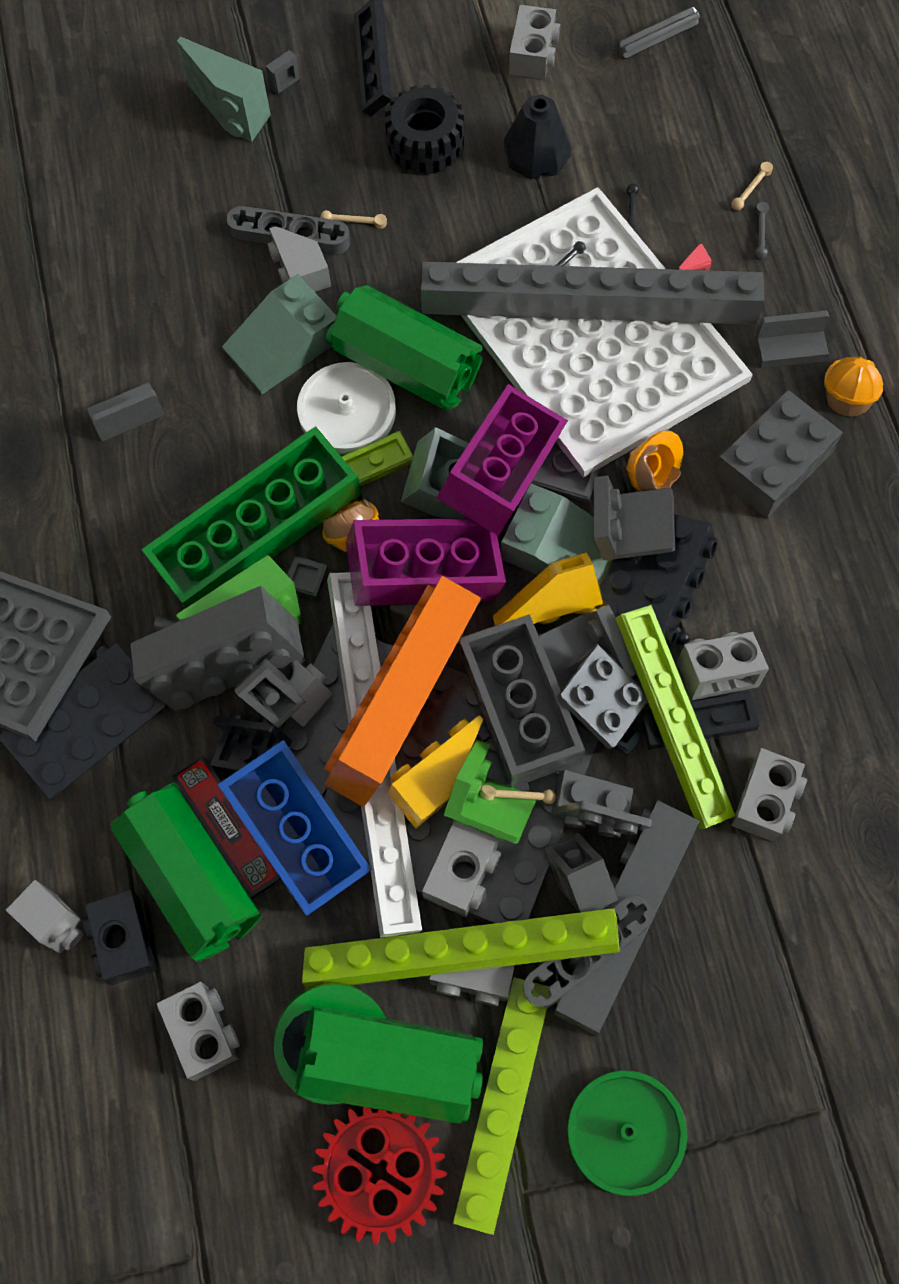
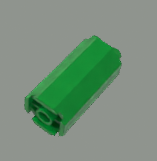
[326,285,482,411]
[110,783,263,963]
[295,1005,483,1124]

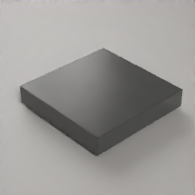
[531,442,600,504]

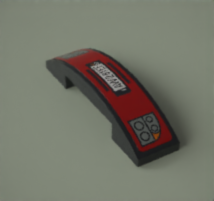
[172,756,281,899]

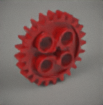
[312,1107,447,1245]

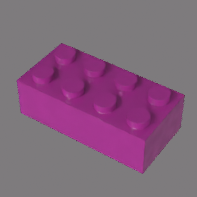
[437,384,568,536]
[346,519,506,606]

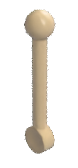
[731,162,773,210]
[320,210,387,228]
[480,785,556,804]

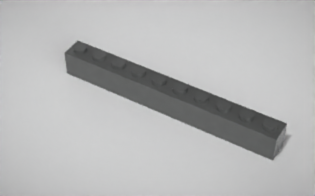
[421,261,765,325]

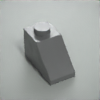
[234,658,306,728]

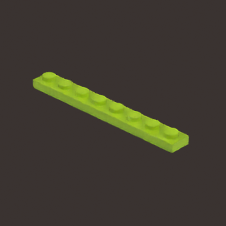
[302,908,620,989]

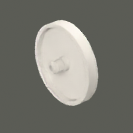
[297,362,396,455]

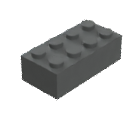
[130,585,304,711]
[459,614,585,788]

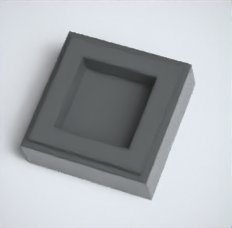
[265,50,300,95]
[287,555,329,601]

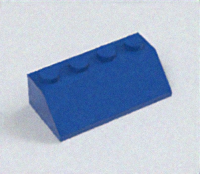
[217,740,372,916]

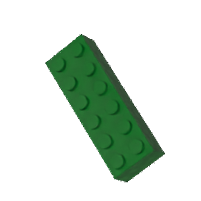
[141,426,362,609]

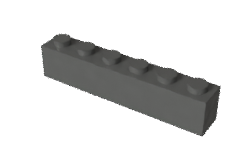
[554,801,700,1037]

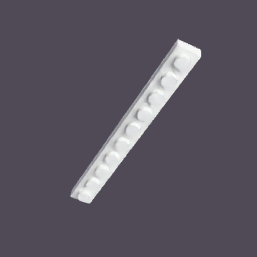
[327,572,422,938]

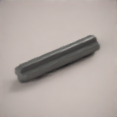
[617,7,700,58]

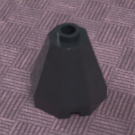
[504,94,571,180]

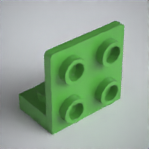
[444,740,536,844]

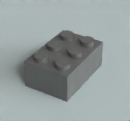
[714,390,843,519]

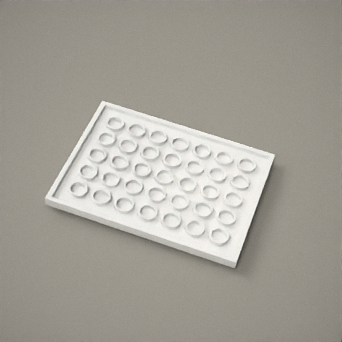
[456,187,753,478]

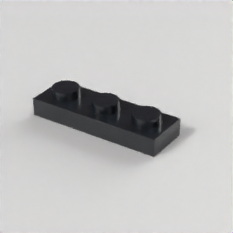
[640,691,760,750]

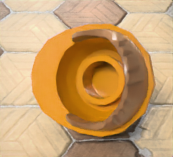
[824,356,883,417]
[626,430,684,492]
[322,499,379,552]

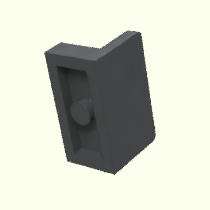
[754,311,829,368]
[87,382,164,442]

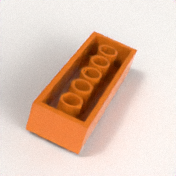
[323,576,481,807]

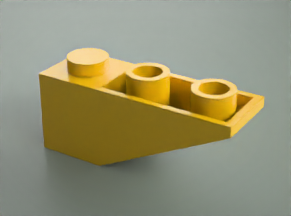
[493,552,603,626]
[387,715,483,829]

